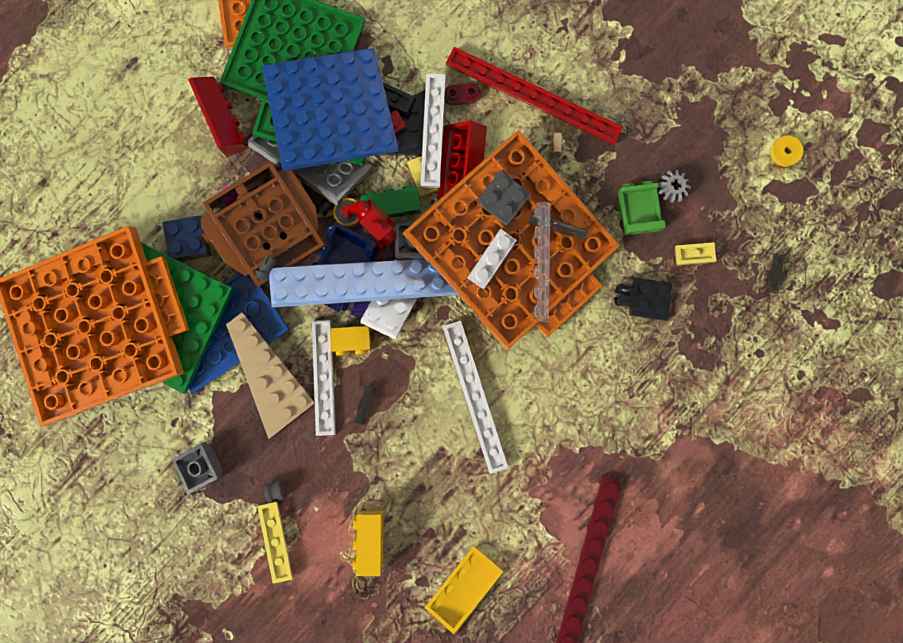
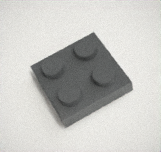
[476,170,531,226]

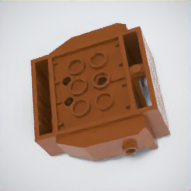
[201,161,324,288]

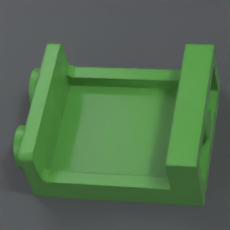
[618,181,666,236]

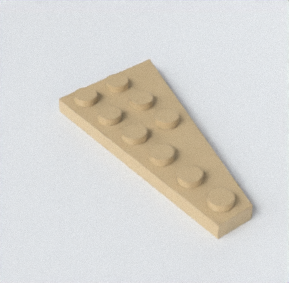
[226,312,315,439]

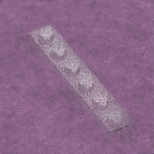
[534,202,550,322]

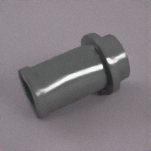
[255,256,277,282]

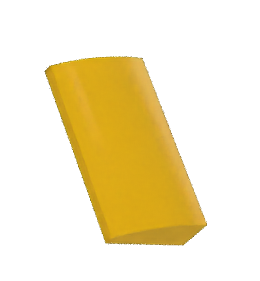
[424,546,506,634]

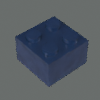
[162,215,212,261]

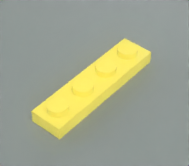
[257,501,293,584]

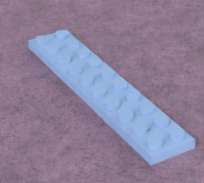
[269,259,458,307]

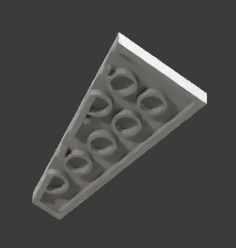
[248,136,373,206]

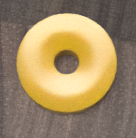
[771,136,803,167]

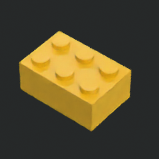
[353,511,384,576]

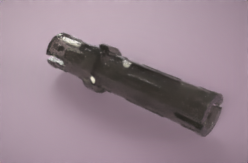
[528,212,588,241]

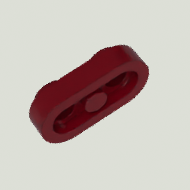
[444,83,481,106]

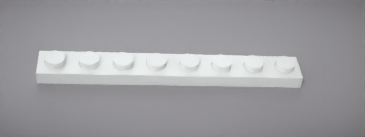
[443,321,508,474]

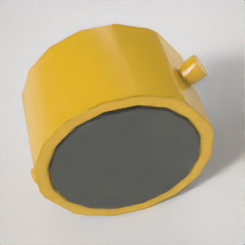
[333,198,360,229]

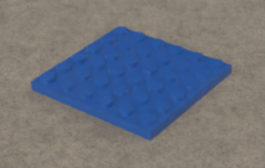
[262,48,398,171]

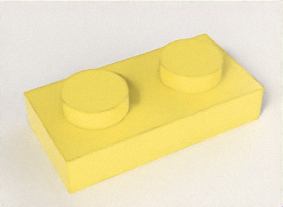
[407,156,438,198]
[675,243,716,265]

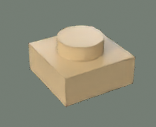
[552,133,565,156]

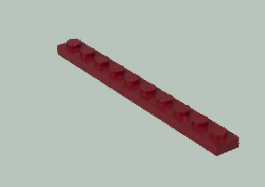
[556,476,622,643]

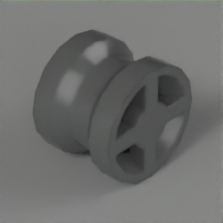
[264,480,284,503]

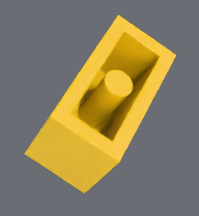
[330,326,371,356]

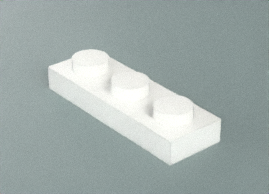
[467,229,517,289]

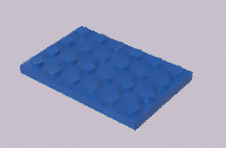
[189,272,290,394]

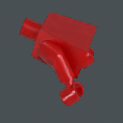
[340,198,397,252]

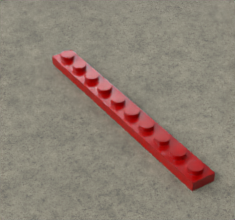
[446,47,623,145]

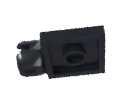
[614,277,672,321]

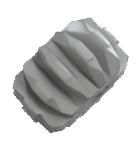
[658,170,691,203]

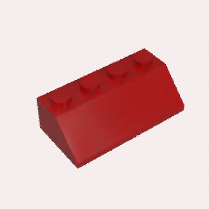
[188,76,248,158]
[437,120,487,199]

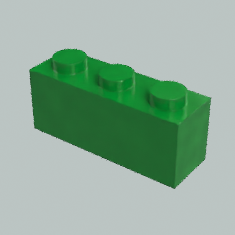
[361,185,422,218]

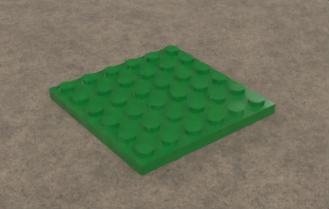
[219,0,365,100]
[141,242,235,394]

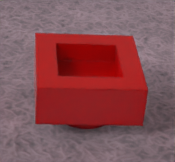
[390,110,406,134]

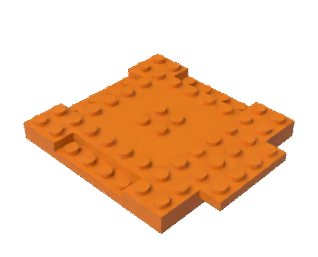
[402,129,620,349]
[0,226,189,427]

